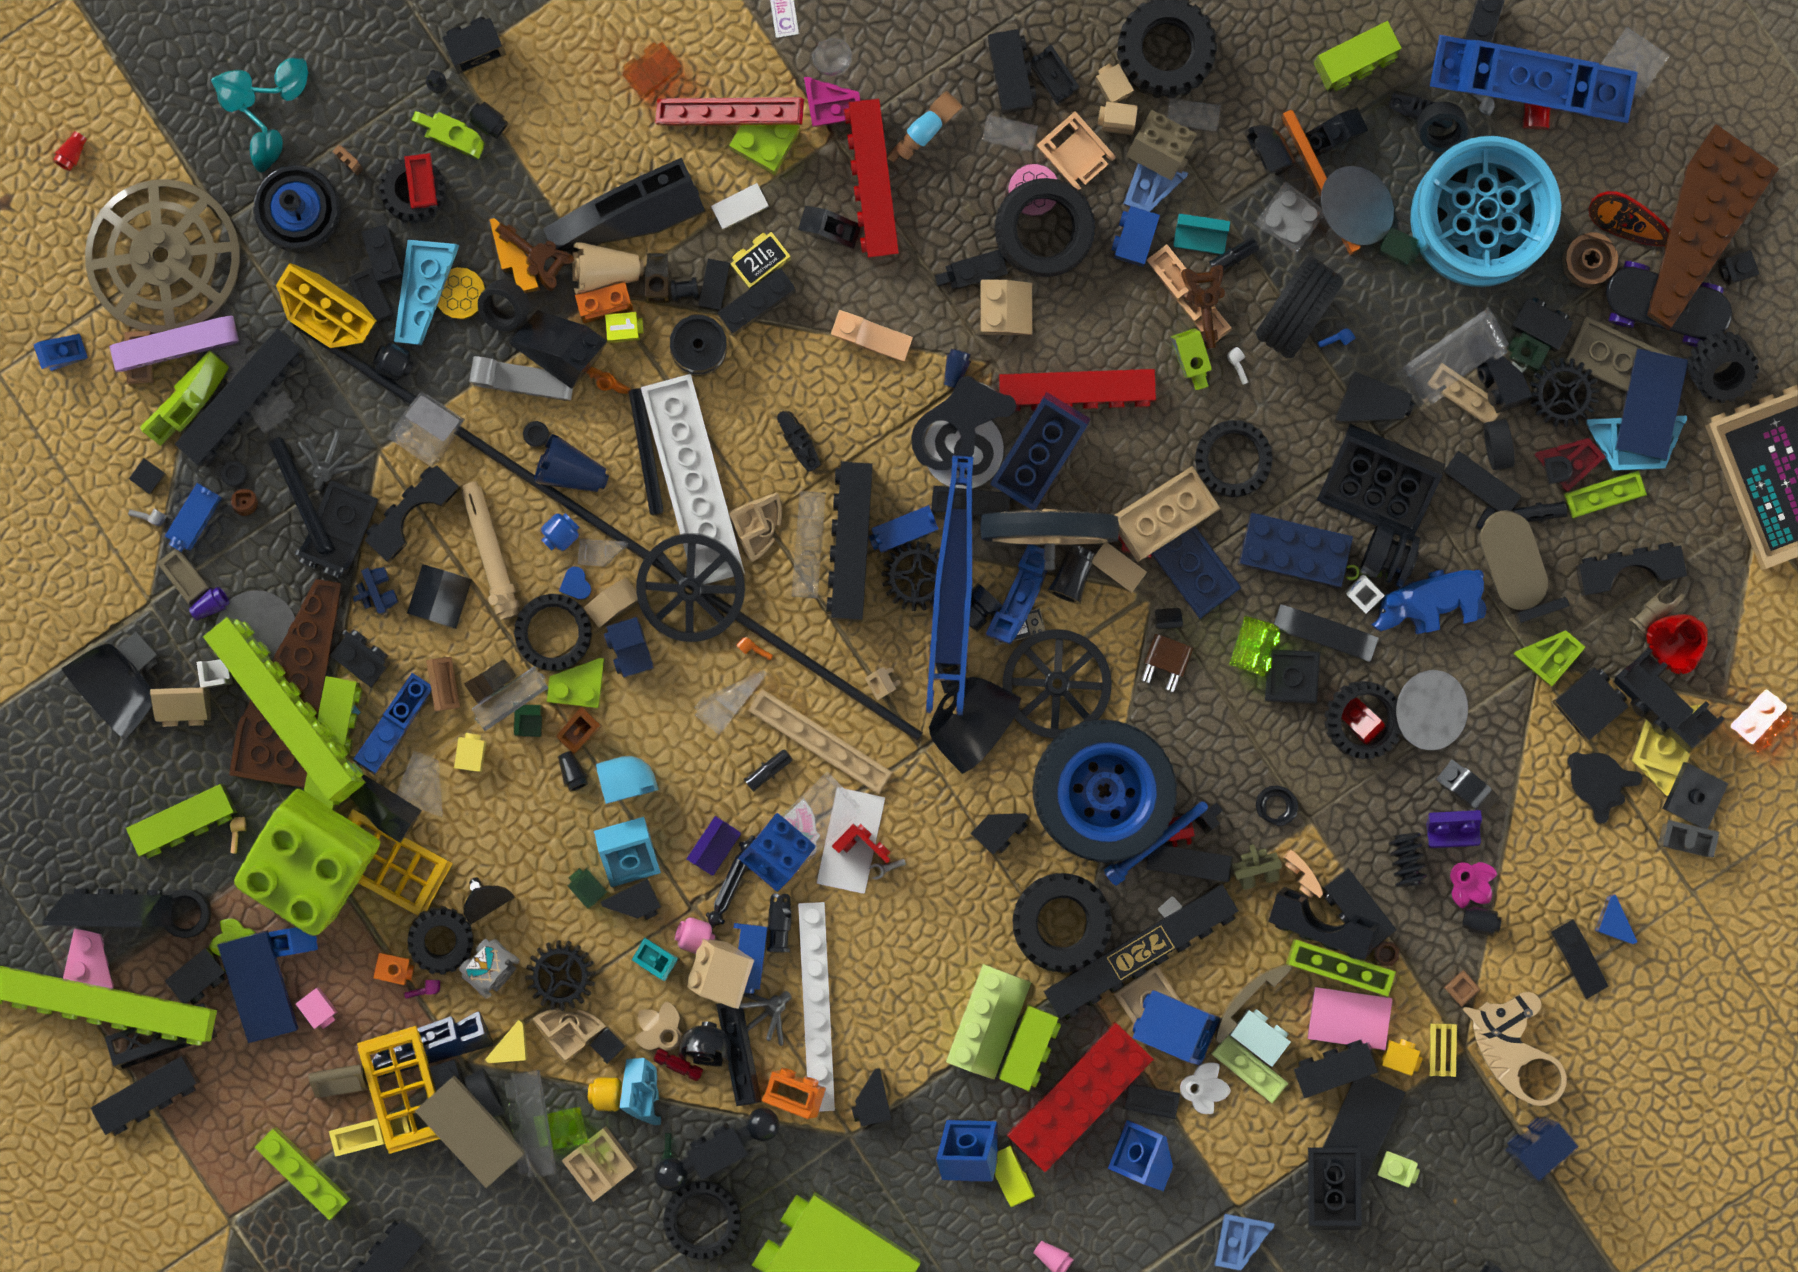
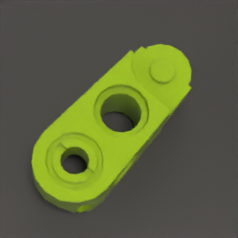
[411,111,484,160]

